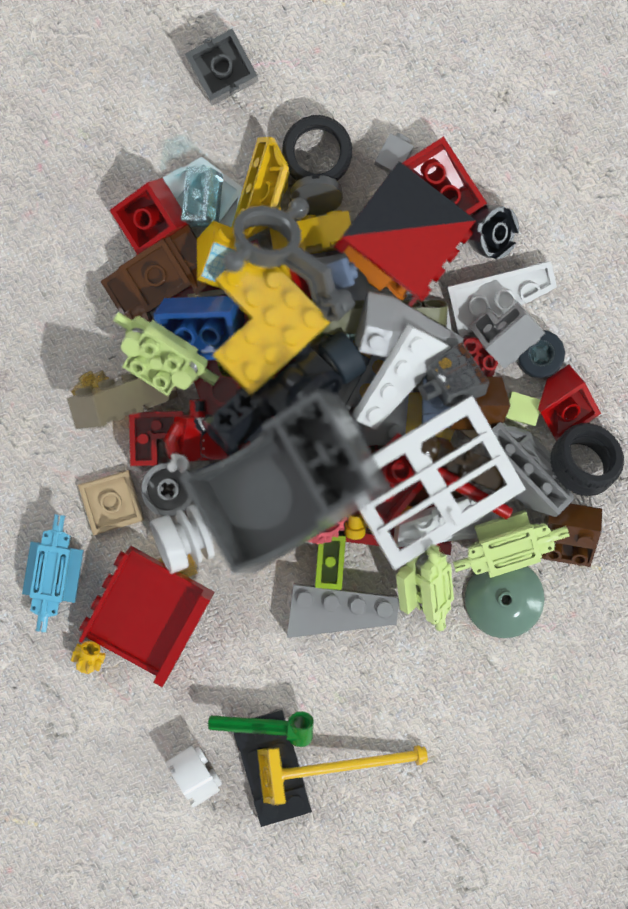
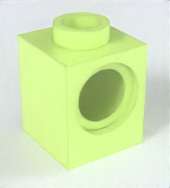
[506,391,540,426]

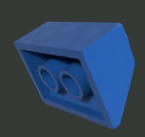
[153,296,245,360]

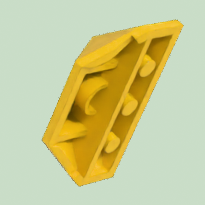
[231,137,289,239]

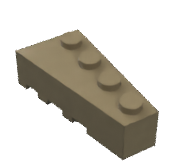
[67,372,178,429]

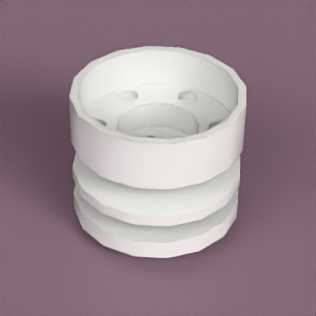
[150,505,215,574]

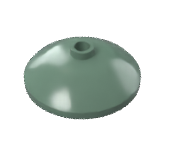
[465,566,545,638]

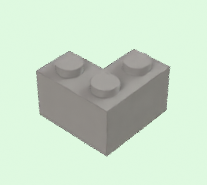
[469,302,545,369]

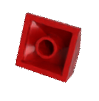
[538,364,601,441]

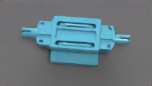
[22,514,84,632]

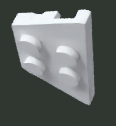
[163,157,243,228]

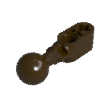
[421,435,506,492]

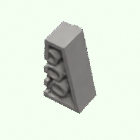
[287,583,399,638]

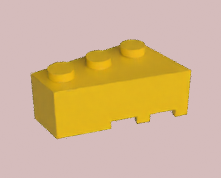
[270,210,351,255]

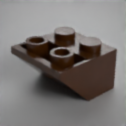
[540,503,602,567]

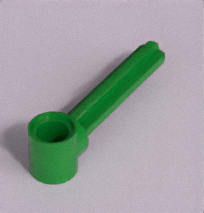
[208,711,314,747]

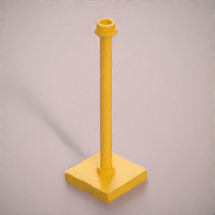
[257,745,428,805]

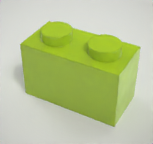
[315,534,346,590]

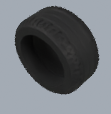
[282,115,352,181]
[550,423,624,496]

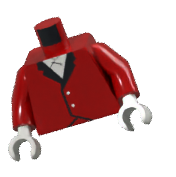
[164,399,239,473]

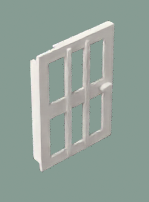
[359,396,526,570]

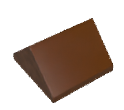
[448,376,511,430]

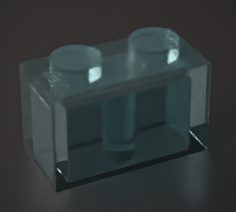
[181,167,223,227]

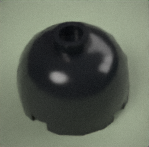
[468,205,519,259]

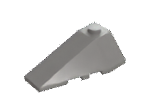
[354,291,463,357]

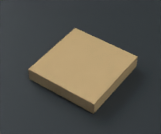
[78,470,144,536]

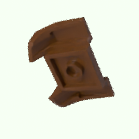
[100,225,208,323]

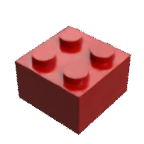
[110,177,191,255]

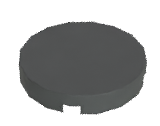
[289,175,343,215]

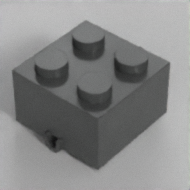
[185,28,258,106]

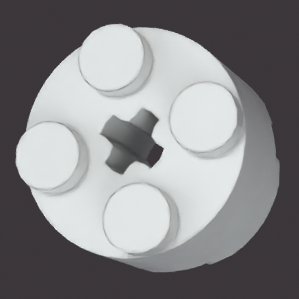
[165,745,222,808]

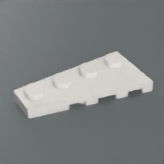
[447,261,557,337]
[352,324,451,429]
[394,489,499,547]

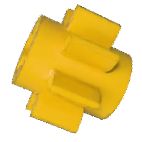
[71,641,106,674]

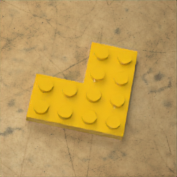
[213,244,330,395]

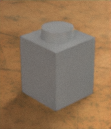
[374,133,414,173]

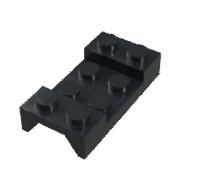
[233,707,312,827]

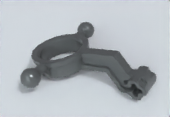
[223,197,355,322]

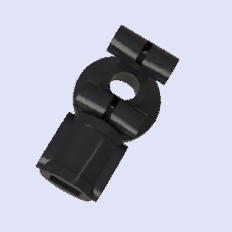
[201,342,343,456]

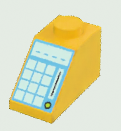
[197,220,237,289]

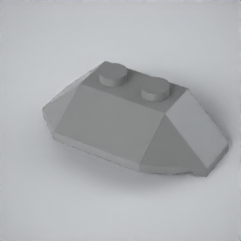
[483,422,574,517]

